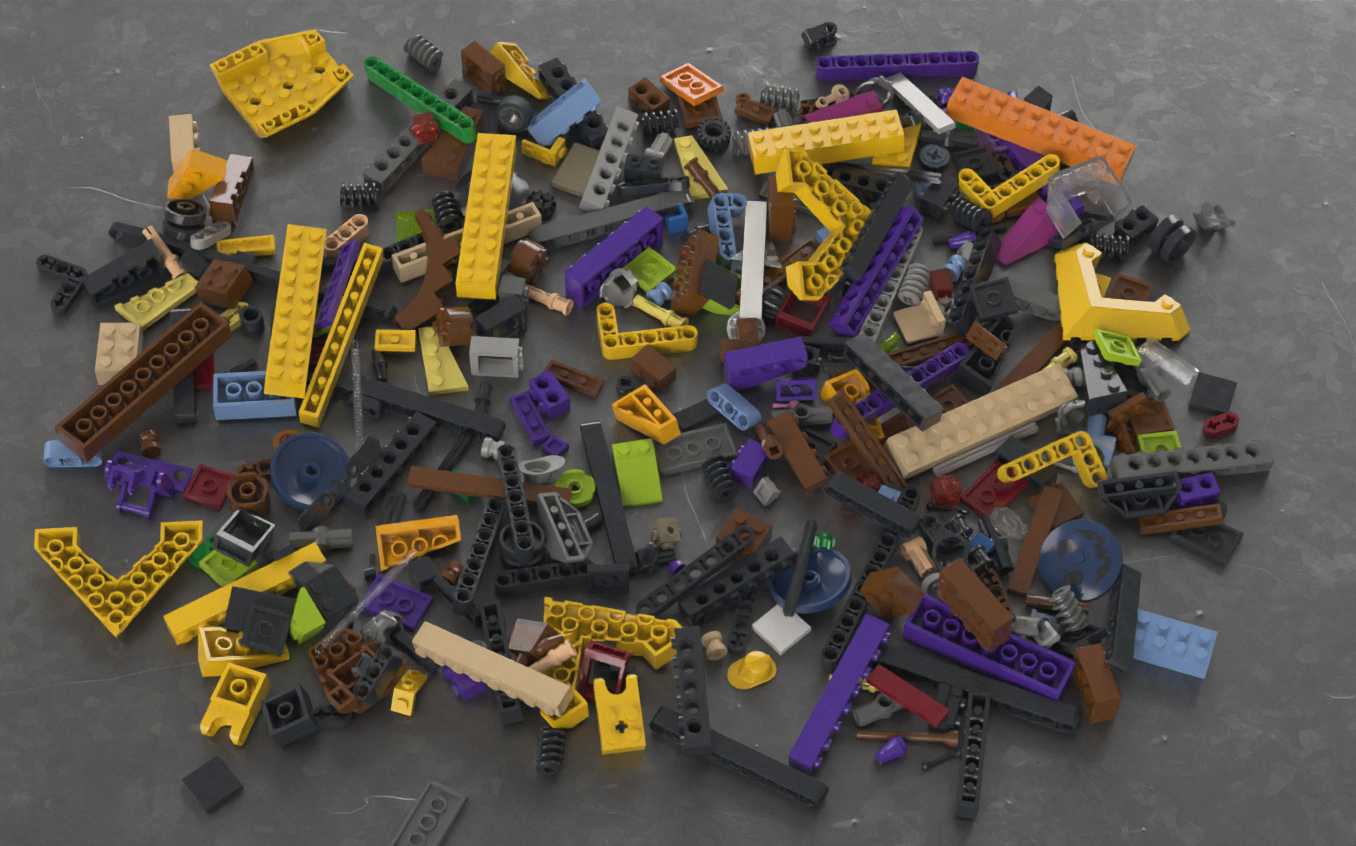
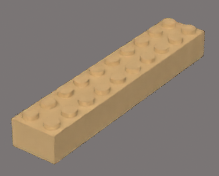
[883,363,1078,479]

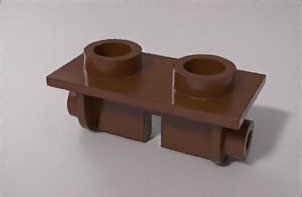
[965,322,1008,360]
[1113,422,1139,455]

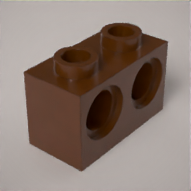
[628,77,670,117]

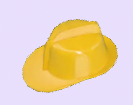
[727,651,777,689]

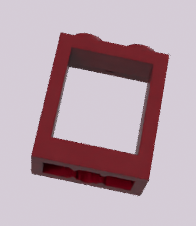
[775,290,831,337]
[577,641,632,700]

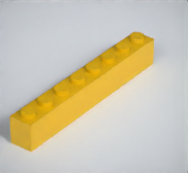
[163,542,327,645]

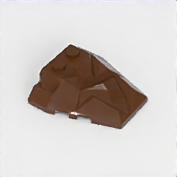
[308,625,409,713]

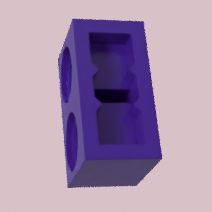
[528,370,570,419]
[1175,472,1221,509]

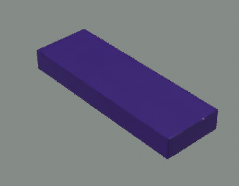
[509,391,551,446]

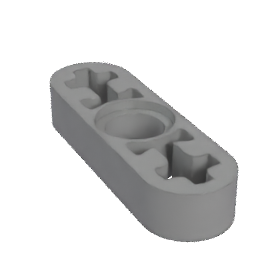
[190,221,231,250]

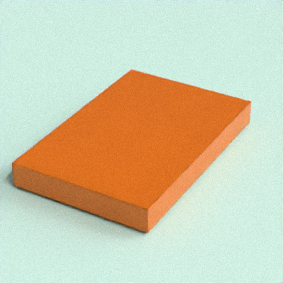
[660,63,723,106]

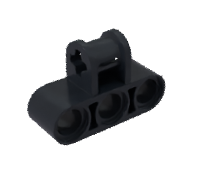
[350,644,404,706]

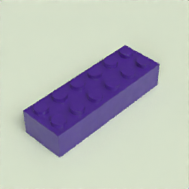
[565,206,663,308]

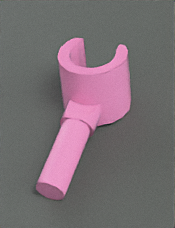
[773,401,800,409]

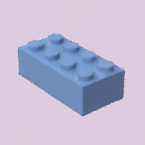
[213,371,297,420]
[1133,609,1217,679]

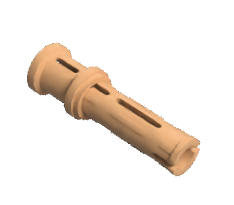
[142,225,188,279]
[526,284,574,316]
[528,639,578,673]

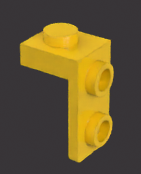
[522,137,567,167]
[391,670,428,716]

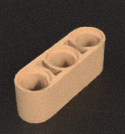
[324,214,369,257]

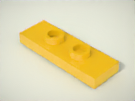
[216,235,276,257]

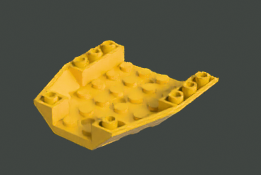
[210,29,354,138]

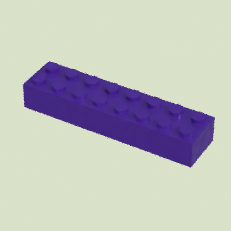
[902,593,1076,701]

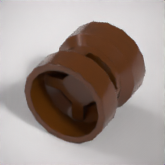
[139,430,162,458]
[440,560,463,586]

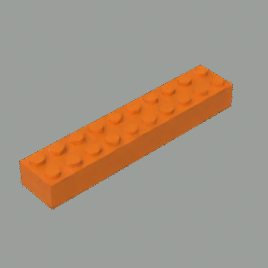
[945,77,1137,185]

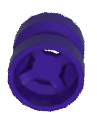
[937,88,954,109]

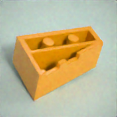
[167,148,227,199]
[611,385,681,445]

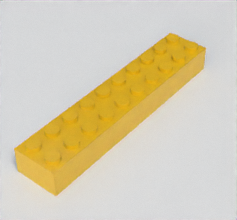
[456,133,517,300]
[264,224,327,399]

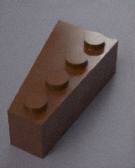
[209,154,254,228]

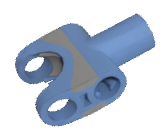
[1072,414,1116,471]

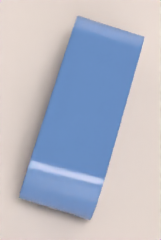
[707,384,761,430]
[43,440,103,467]

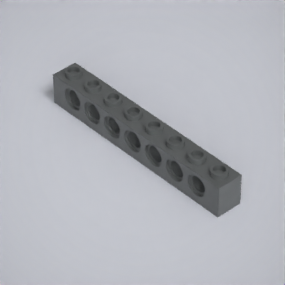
[363,78,473,195]
[1109,439,1275,479]

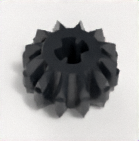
[761,286,788,320]

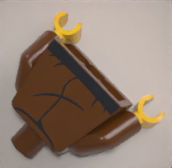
[508,619,576,666]

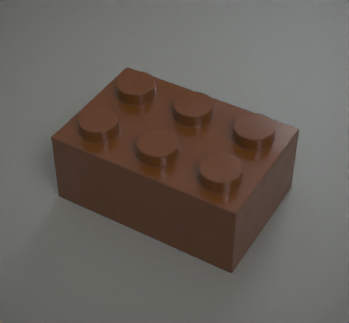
[766,176,797,242]
[1073,643,1122,724]

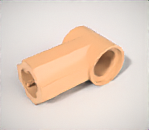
[900,536,937,578]

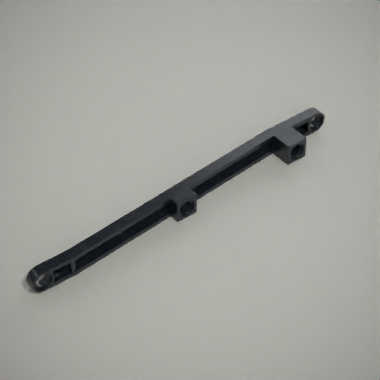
[108,222,398,322]

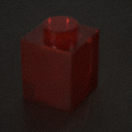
[928,269,953,301]

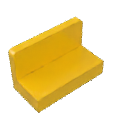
[375,330,417,352]

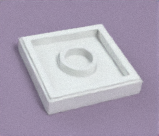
[751,604,811,656]

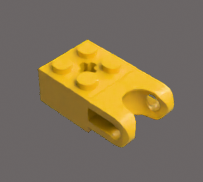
[872,122,922,170]
[200,663,272,746]
[593,674,646,755]

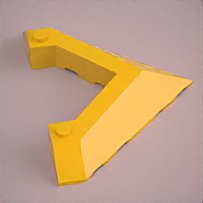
[776,148,871,301]
[1054,243,1191,341]
[34,520,203,638]
[540,597,683,729]

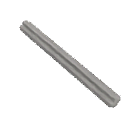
[932,421,1038,477]

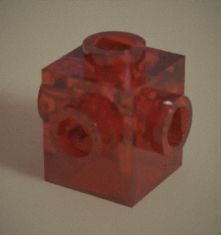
[411,112,439,145]
[929,474,963,507]

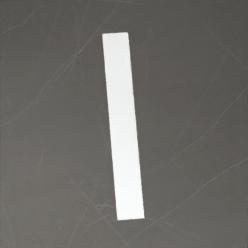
[740,201,767,319]

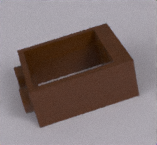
[461,41,506,95]

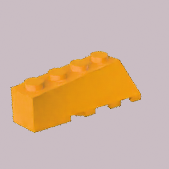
[375,515,461,571]

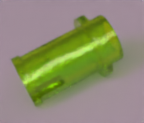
[877,332,902,353]

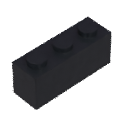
[994,435,1059,493]

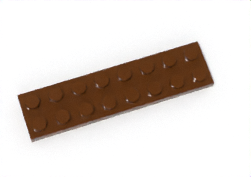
[823,383,969,482]

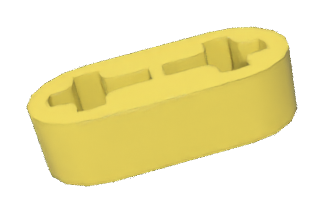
[220,302,248,332]

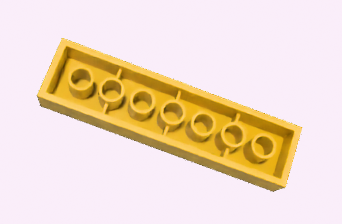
[748,110,905,175]

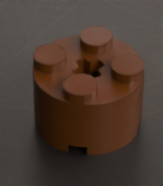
[507,238,550,284]
[432,306,474,347]
[227,472,271,517]

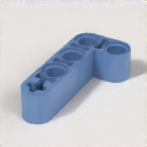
[707,193,747,268]

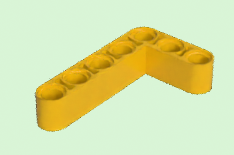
[959,154,1060,218]
[597,303,698,360]
[997,431,1107,489]

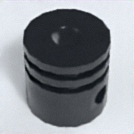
[239,305,265,338]

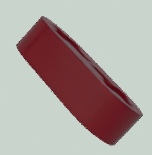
[1202,412,1239,438]

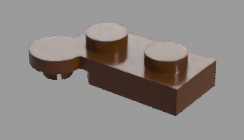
[735,93,777,126]
[1105,392,1148,433]

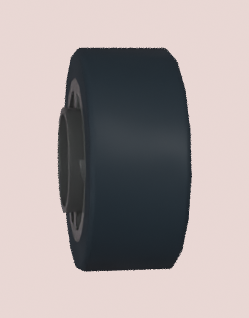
[496,95,533,133]

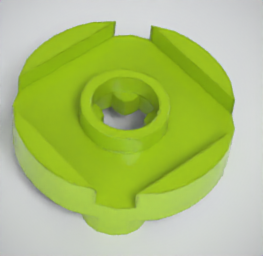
[555,469,595,508]

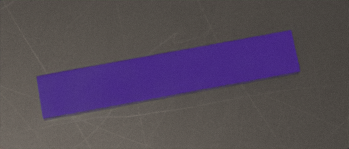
[314,239,361,331]

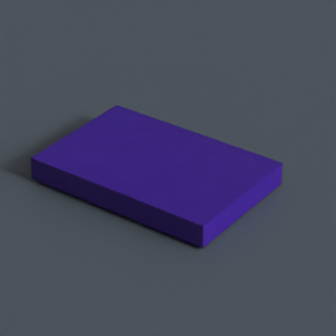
[358,573,434,633]

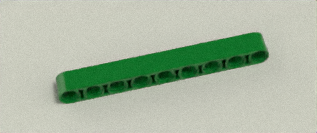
[363,56,477,143]

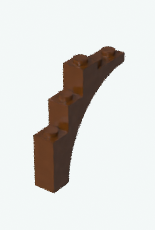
[393,208,461,330]

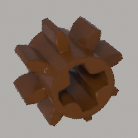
[797,100,818,123]

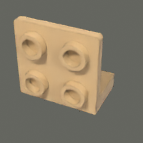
[893,290,945,344]

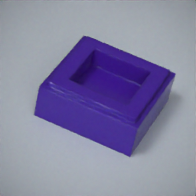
[541,434,569,456]

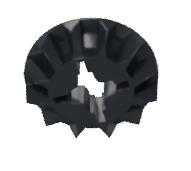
[526,190,557,217]

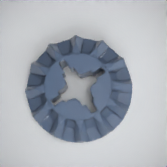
[920,144,950,170]

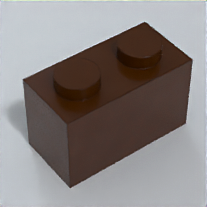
[632,344,677,392]

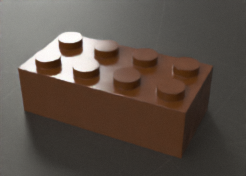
[671,229,719,318]
[937,558,1014,652]

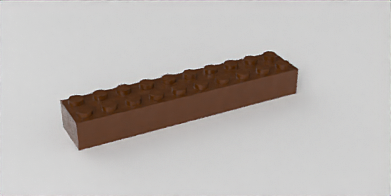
[55,302,232,462]

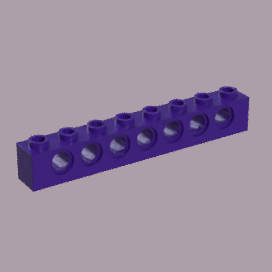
[827,206,924,338]

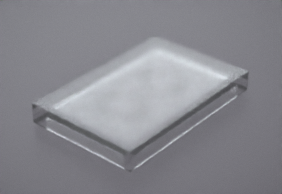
[1138,337,1199,385]

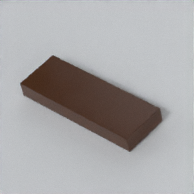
[543,359,605,398]

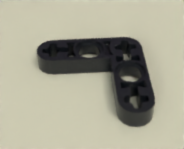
[894,95,938,126]
[36,255,88,316]

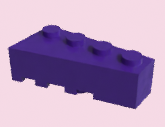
[724,337,808,392]

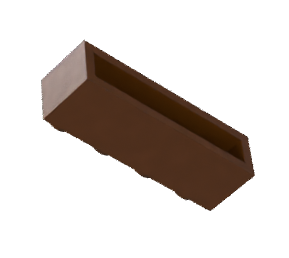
[767,411,829,495]

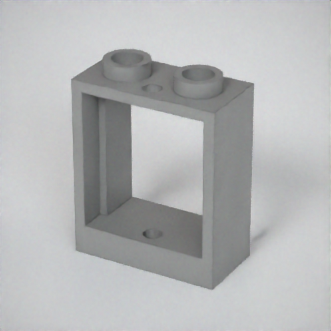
[469,336,524,378]

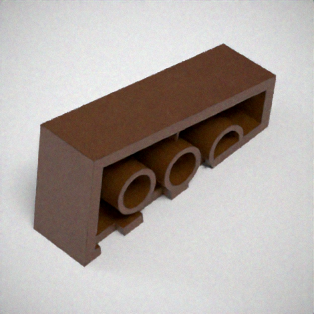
[421,106,484,182]

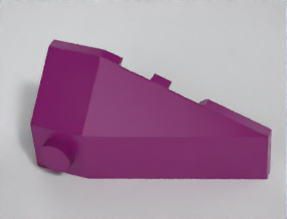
[804,91,883,123]
[996,198,1065,267]

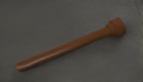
[854,729,958,747]

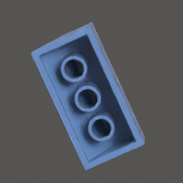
[527,77,601,147]

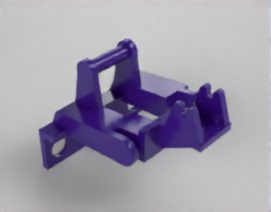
[104,451,194,519]

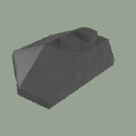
[537,492,593,563]

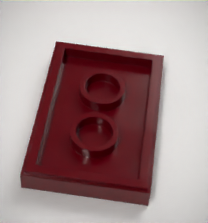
[958,460,1029,518]

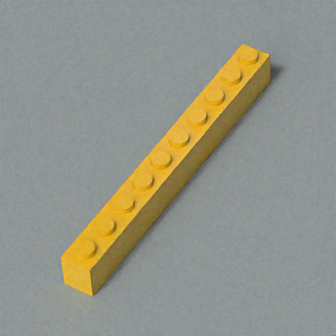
[299,243,384,428]

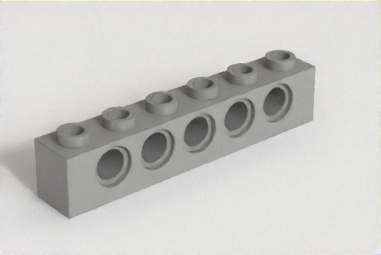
[579,106,639,213]

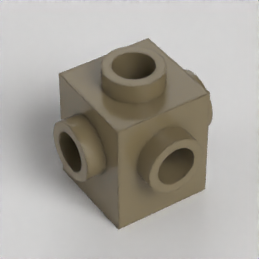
[650,517,682,550]

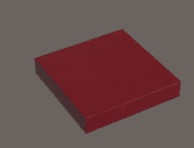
[182,464,236,511]

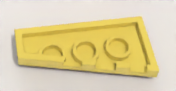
[674,135,729,200]
[115,273,198,332]
[418,326,469,396]

